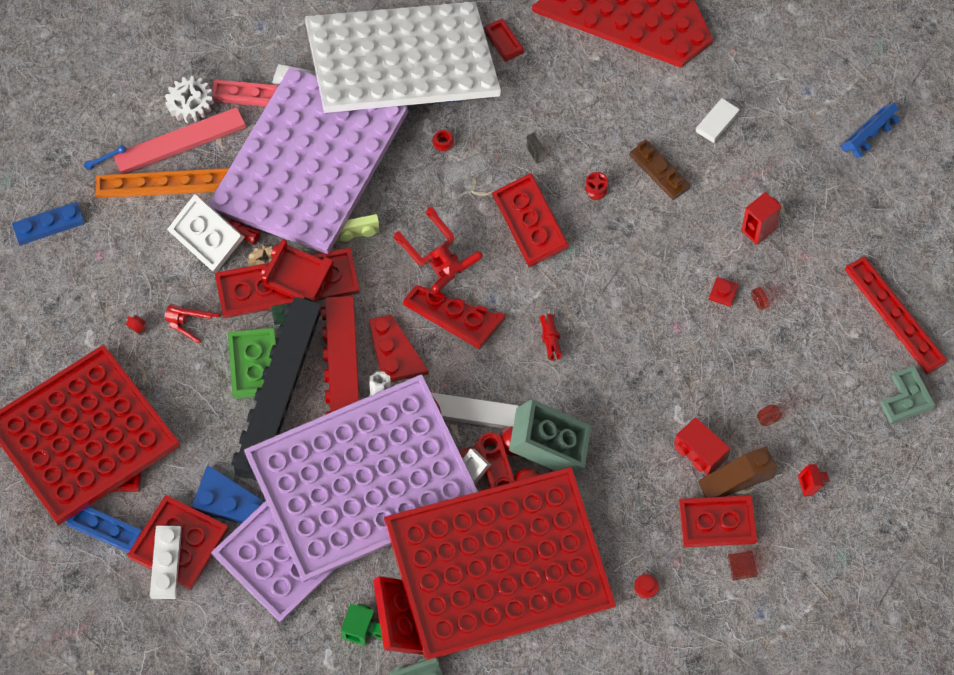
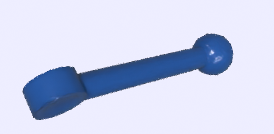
[84,145,127,170]

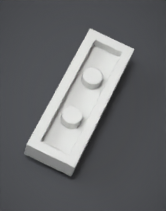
[150,526,182,599]

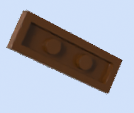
[630,140,690,200]

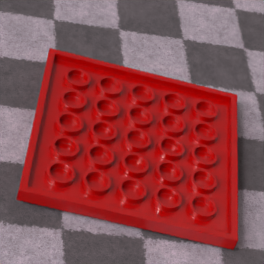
[0,344,180,526]

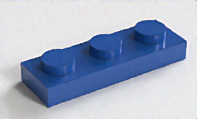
[12,201,85,246]
[66,507,142,553]

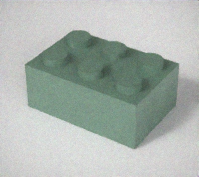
[509,399,591,474]

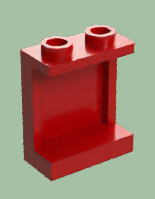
[261,239,334,303]

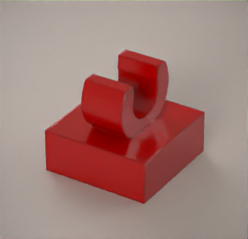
[798,464,830,497]

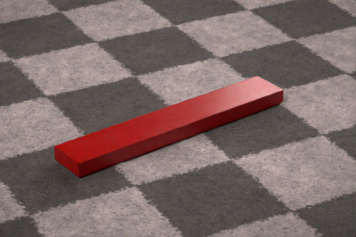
[845,256,947,375]

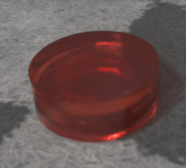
[751,286,770,310]
[757,405,782,426]

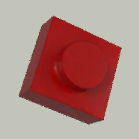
[709,277,739,307]

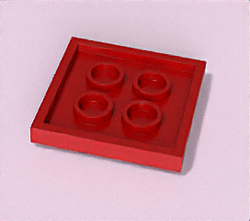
[127,495,229,590]

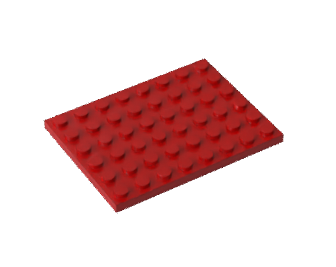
[384,467,616,660]

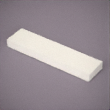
[431,393,518,429]

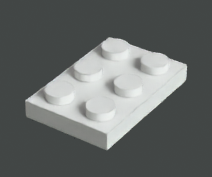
[167,194,244,272]

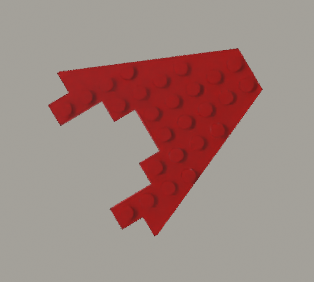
[532,0,713,68]

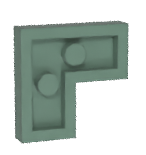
[880,366,935,424]

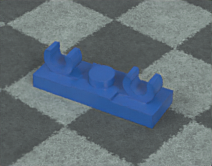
[840,103,900,158]

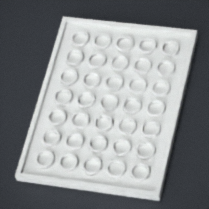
[305,2,501,113]

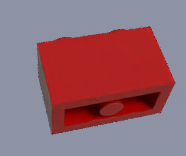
[741,192,782,245]
[674,417,730,475]

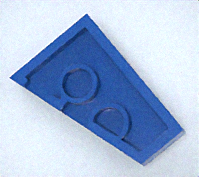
[191,465,264,524]

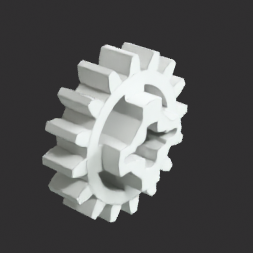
[165,76,214,123]

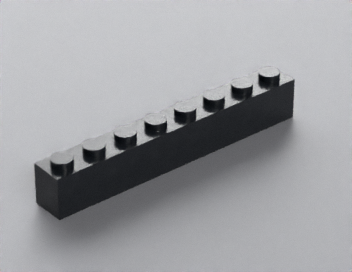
[231,296,321,481]

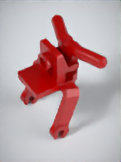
[393,207,483,292]

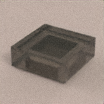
[526,132,544,164]

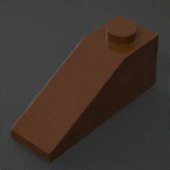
[698,446,777,498]

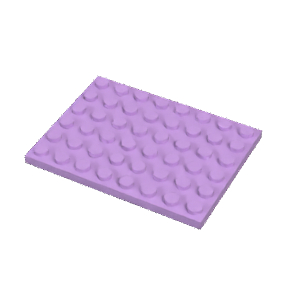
[208,67,408,254]
[244,374,478,583]

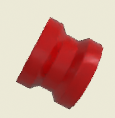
[585,172,608,200]

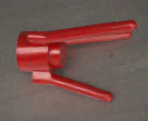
[165,304,220,344]

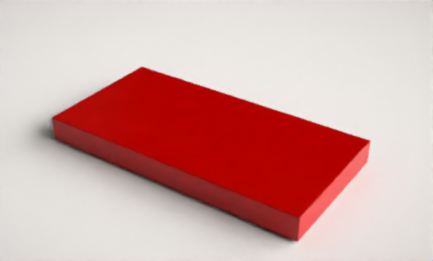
[492,173,570,268]

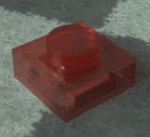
[727,551,758,581]

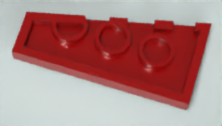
[403,285,506,350]

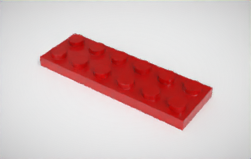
[215,247,360,319]

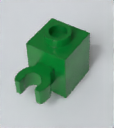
[340,603,382,646]

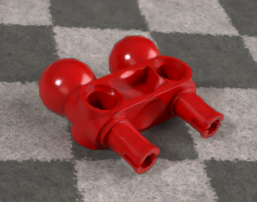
[458,426,540,492]

